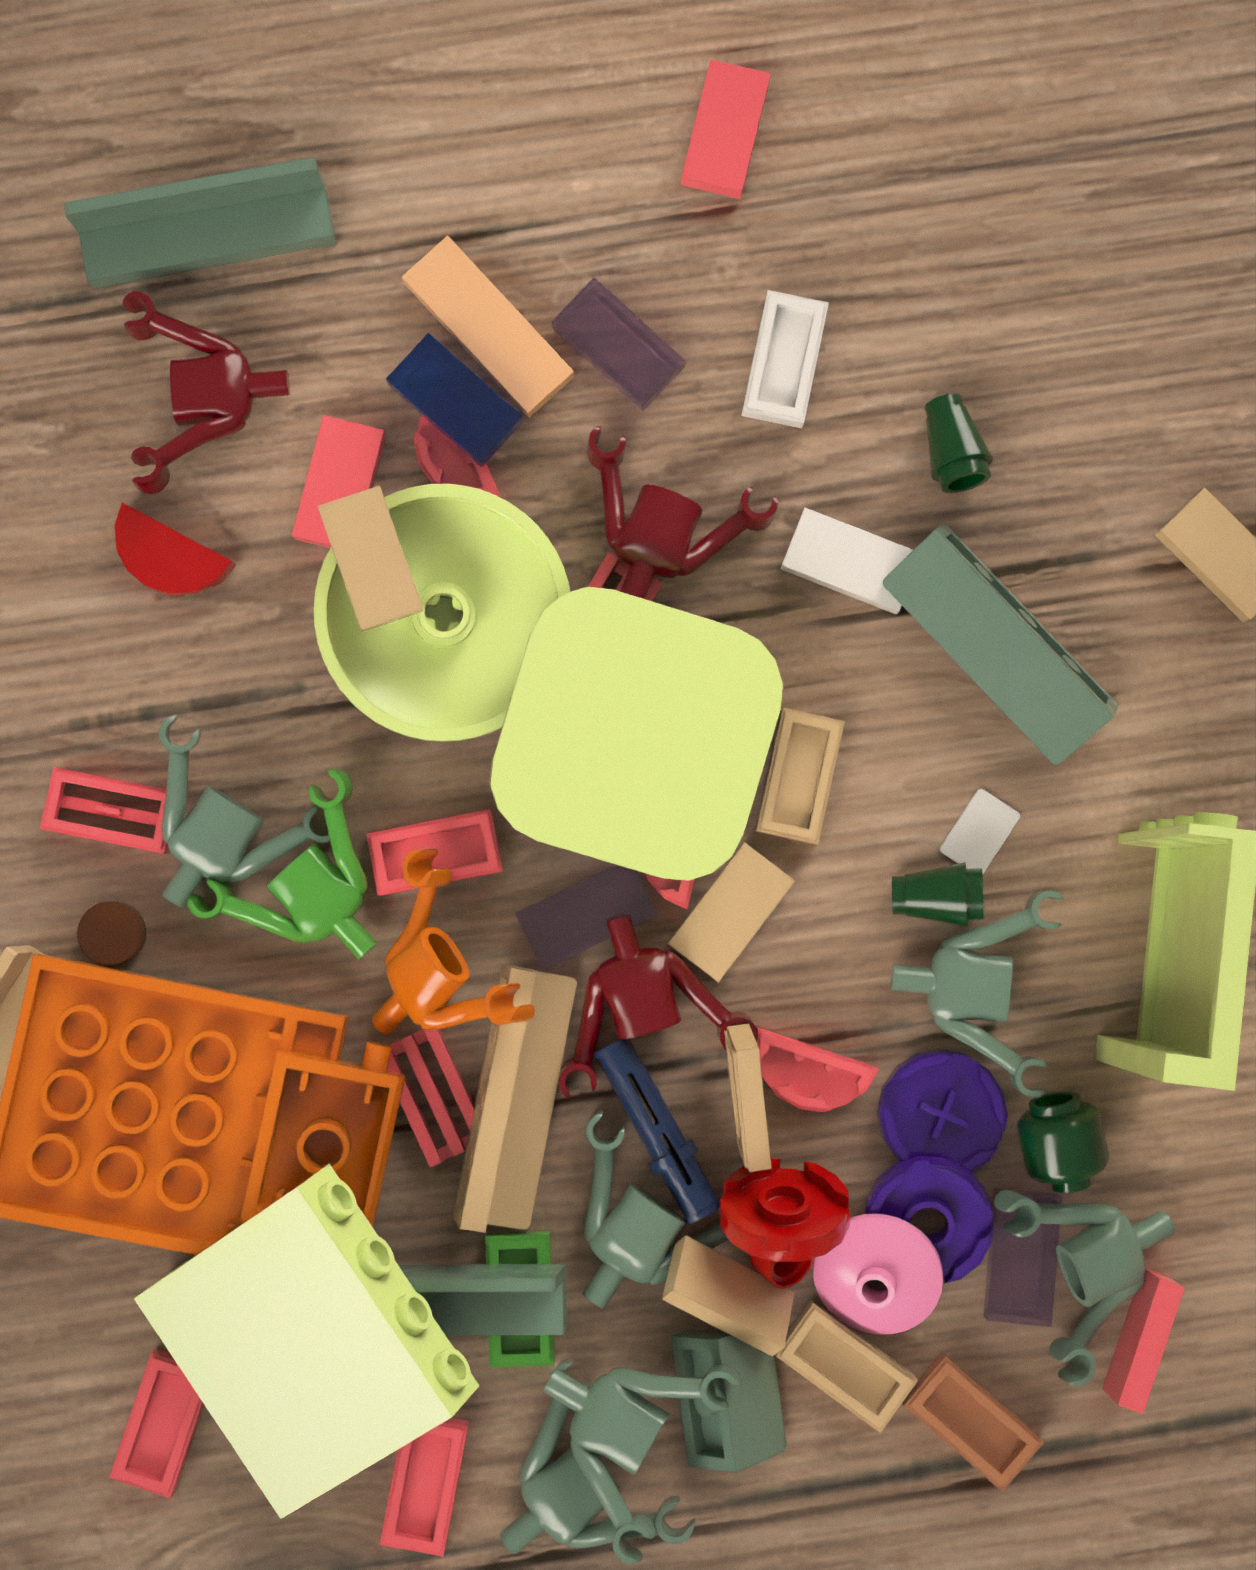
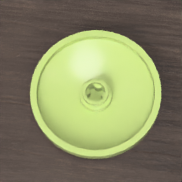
[313,484,570,742]

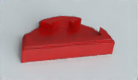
[114,502,236,597]

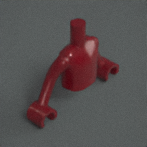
[123,291,290,494]
[587,426,779,599]
[559,913,758,1098]

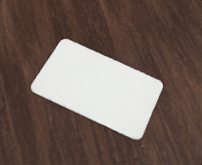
[940,789,1020,875]

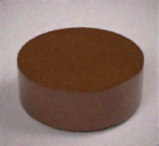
[77,901,146,965]

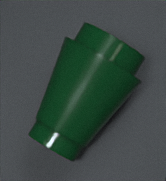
[924,394,993,493]
[892,862,984,926]

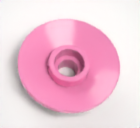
[813,1214,943,1335]

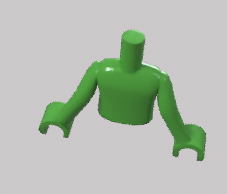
[188,768,378,960]

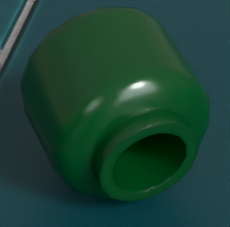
[1016,1091,1109,1193]

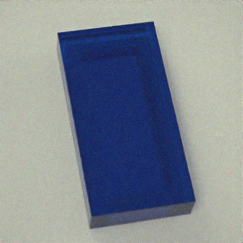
[386,333,524,468]

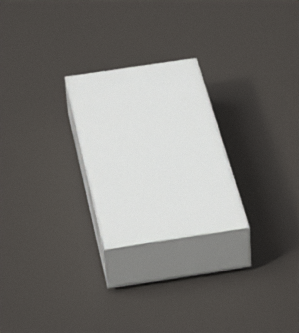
[741,290,829,428]
[780,507,913,615]

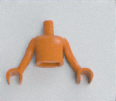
[372,849,535,1034]

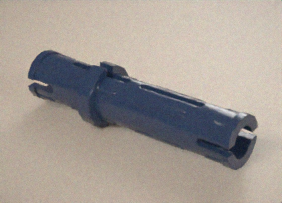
[593,1038,720,1224]

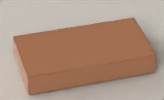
[902,1351,1044,1492]

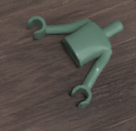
[159,714,330,908]
[890,891,1064,1098]
[583,1110,729,1309]
[994,1190,1175,1387]
[500,1359,696,1555]
[543,1364,742,1564]

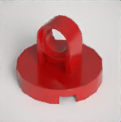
[719,1158,850,1289]

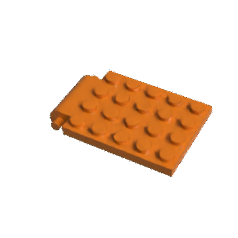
[0,953,405,1255]

